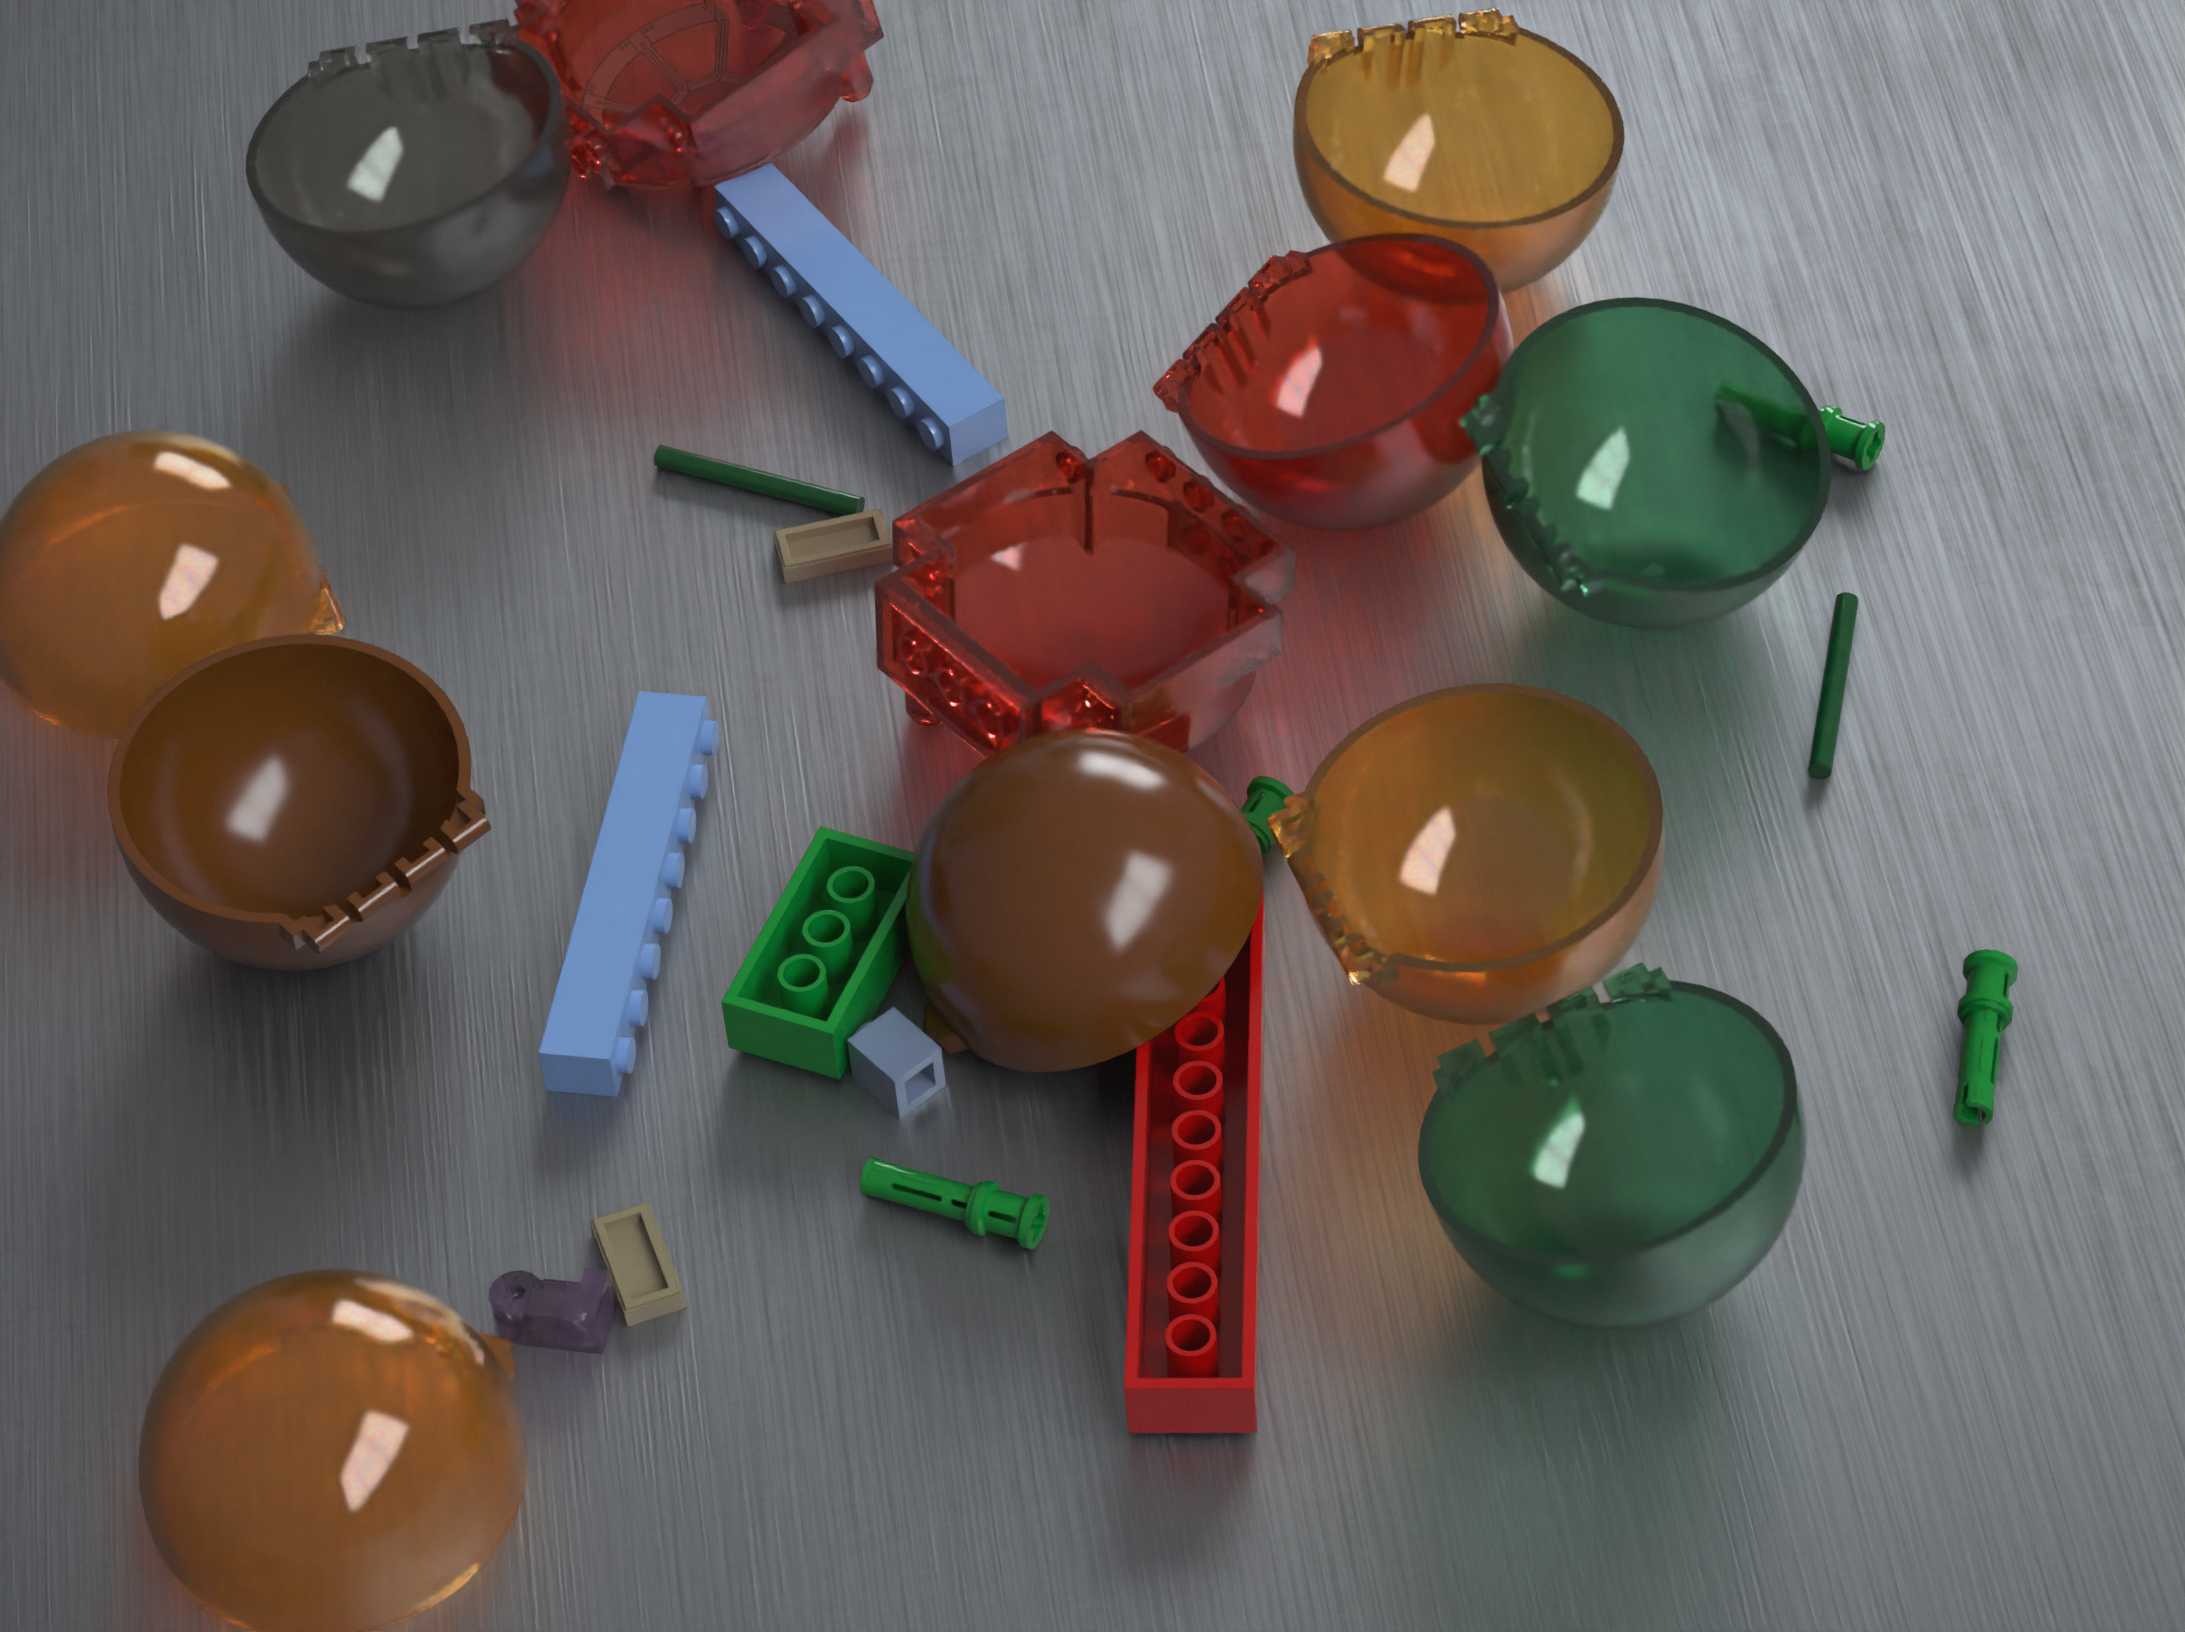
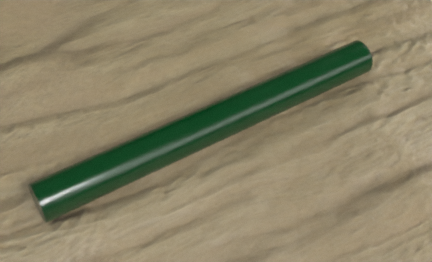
[654,445,865,516]
[1808,592,1859,779]

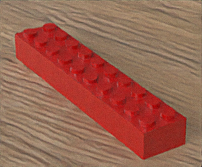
[1124,888,1266,1433]

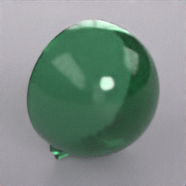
[1459,297,1832,630]
[1418,962,1807,1331]

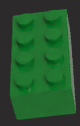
[721,826,915,1079]

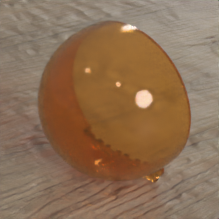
[1292,7,1625,302]
[0,429,346,739]
[1267,683,1666,1025]
[137,1268,528,1632]

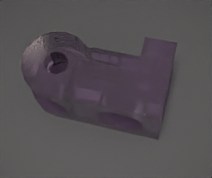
[488,1268,618,1355]

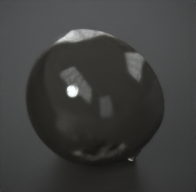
[245,18,573,311]

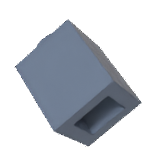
[847,1007,946,1119]

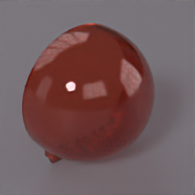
[1152,233,1515,533]

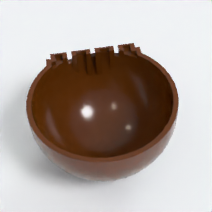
[107,634,491,971]
[906,728,1263,1072]

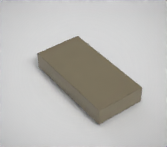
[772,508,895,584]
[589,1201,687,1327]

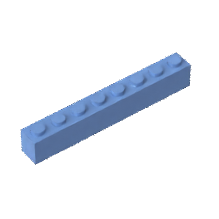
[713,160,1008,466]
[538,691,719,1097]

